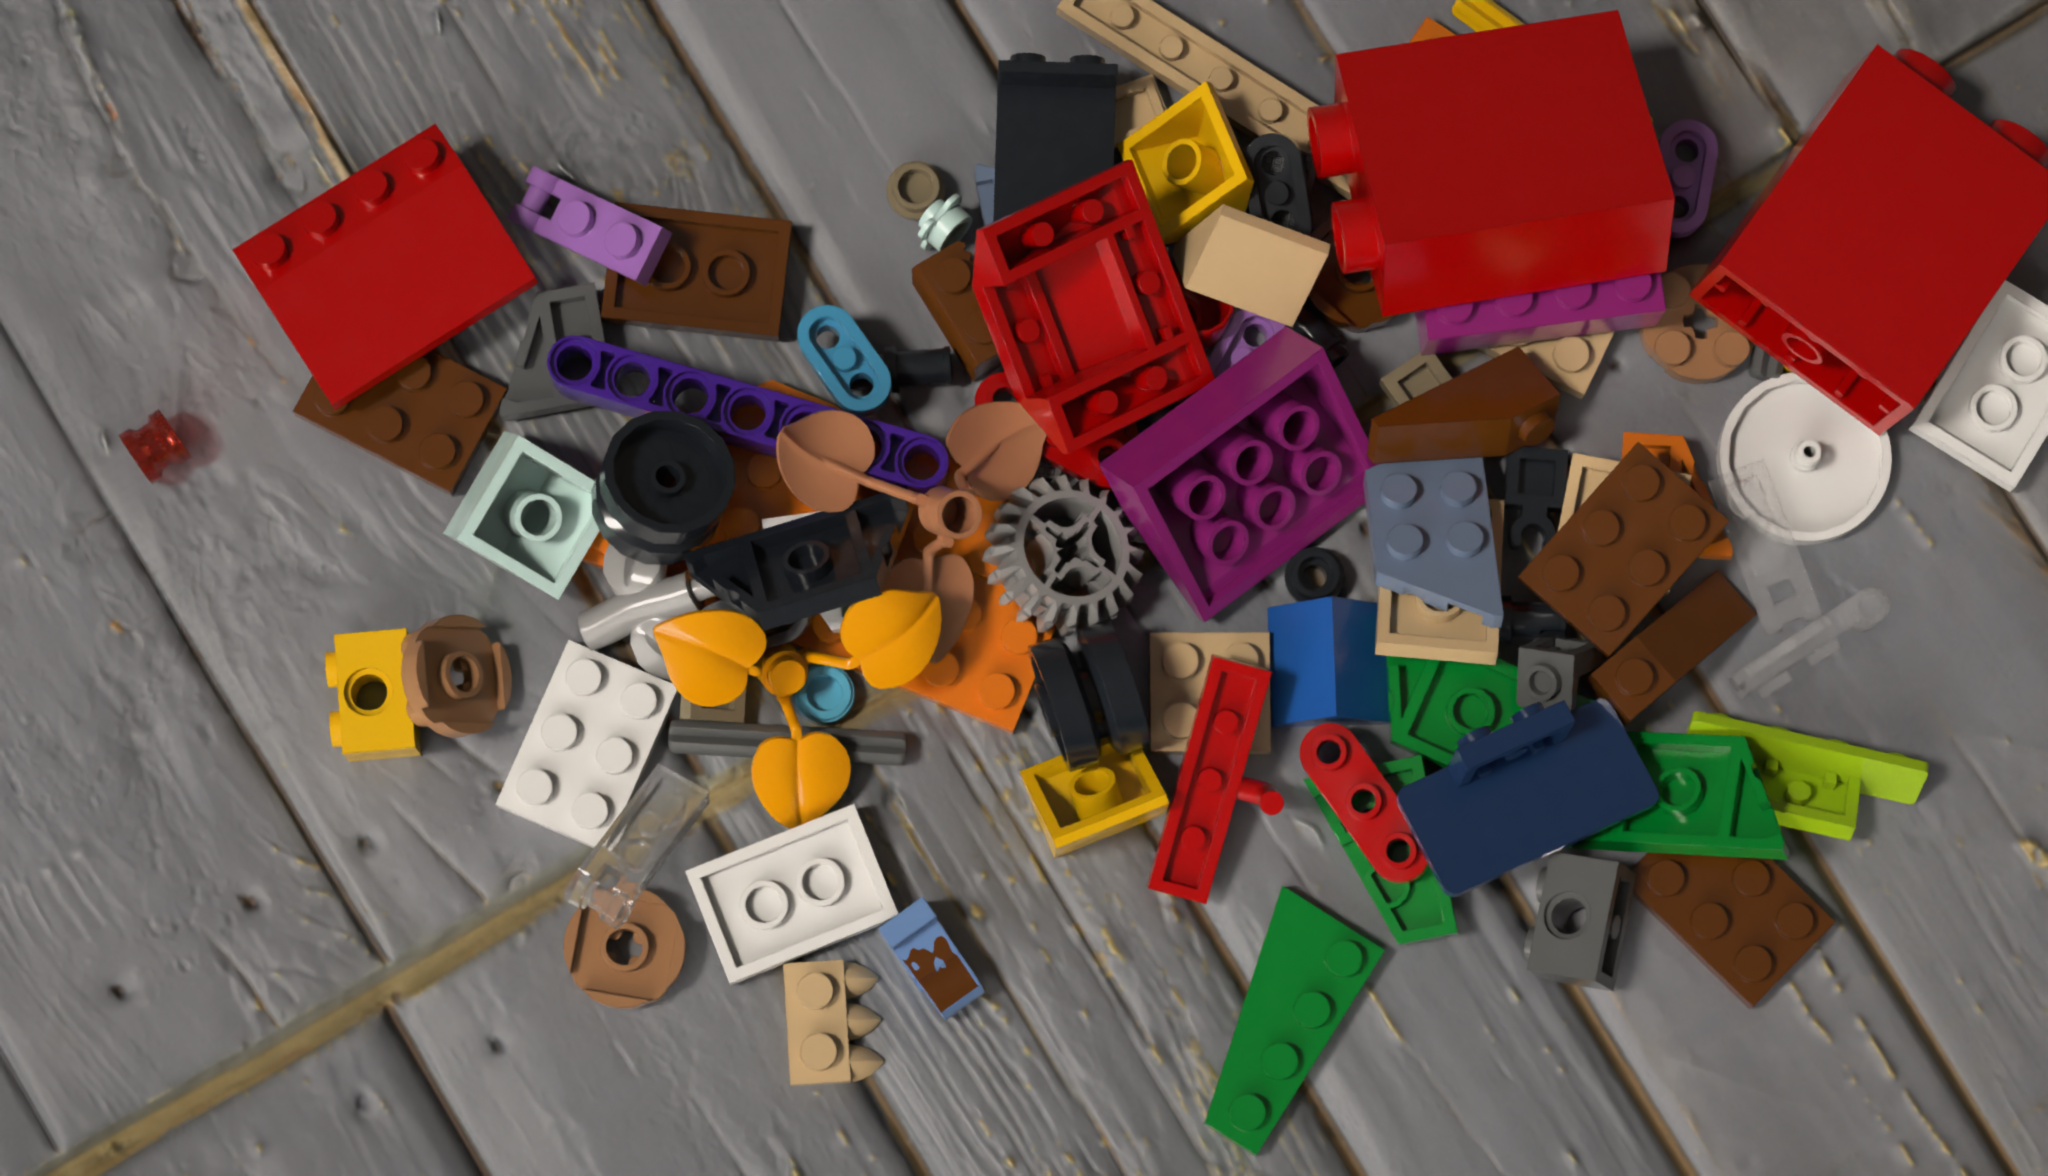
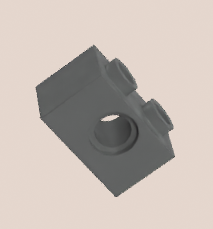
[1524,852,1637,992]

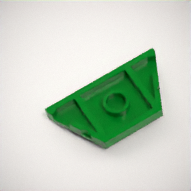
[1386,656,1593,768]
[1565,731,1789,860]

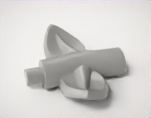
[578,544,716,680]

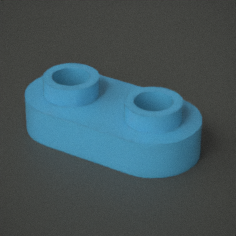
[797,305,892,417]

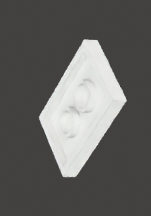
[1908,280,2048,492]
[495,640,679,854]
[685,804,898,986]

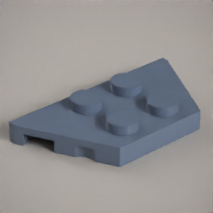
[1363,457,1504,628]

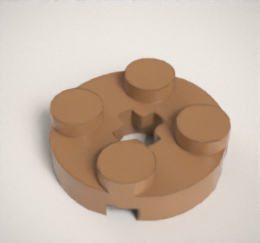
[1639,264,1755,384]
[401,614,512,738]
[563,886,686,1009]

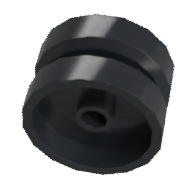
[591,411,735,565]
[1028,620,1151,772]

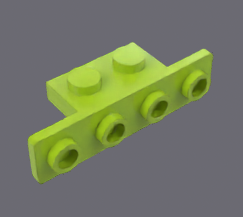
[1685,711,1929,841]

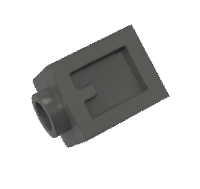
[1516,637,1603,712]

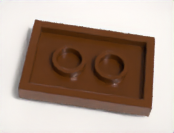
[601,202,793,341]
[293,350,508,497]
[1517,442,1729,658]
[1631,853,1836,1009]

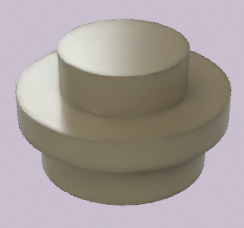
[886,161,945,221]

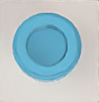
[794,664,855,726]

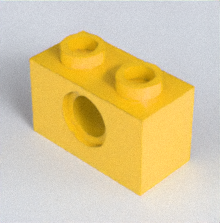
[325,628,421,762]

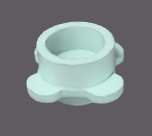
[918,193,973,251]

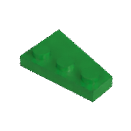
[1303,755,1459,946]

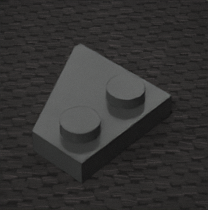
[499,282,606,422]

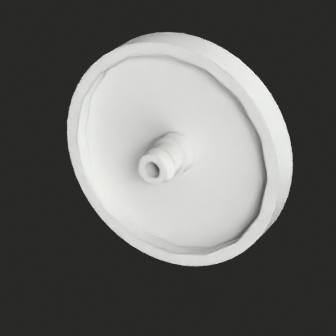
[1716,373,1892,545]

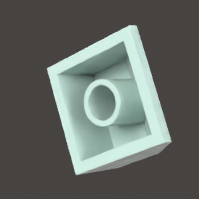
[443,431,600,600]

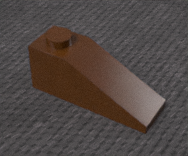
[1367,346,1561,464]
[1582,570,1757,728]

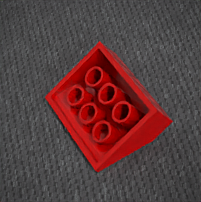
[232,124,538,410]

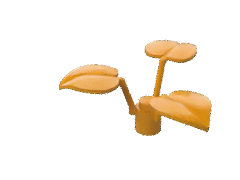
[653,588,942,829]

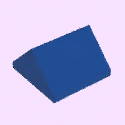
[1267,596,1389,727]

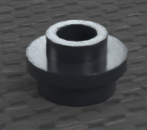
[1284,547,1345,602]

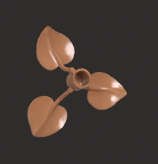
[776,401,1047,664]

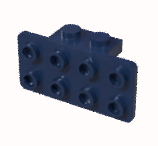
[1396,699,1659,897]

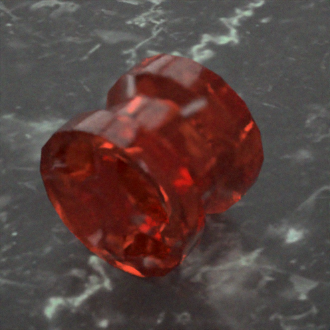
[118,408,192,484]

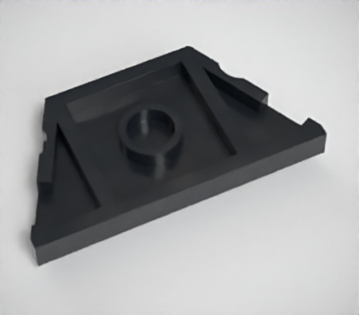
[683,485,913,631]

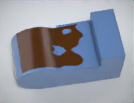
[878,897,985,1021]

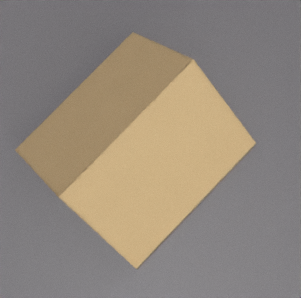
[1172,204,1330,327]

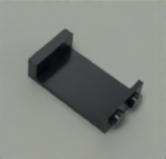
[993,53,1118,222]

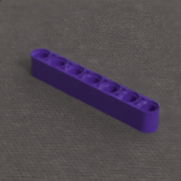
[547,335,949,494]

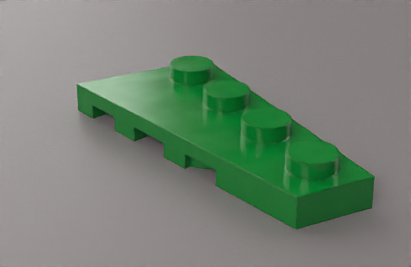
[1204,885,1385,1156]

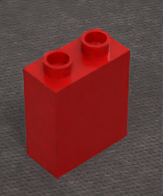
[1307,10,1675,317]
[1688,44,2048,436]

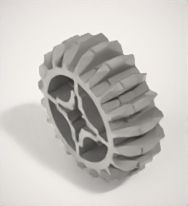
[982,474,1144,637]

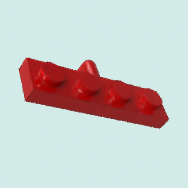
[1147,654,1284,904]

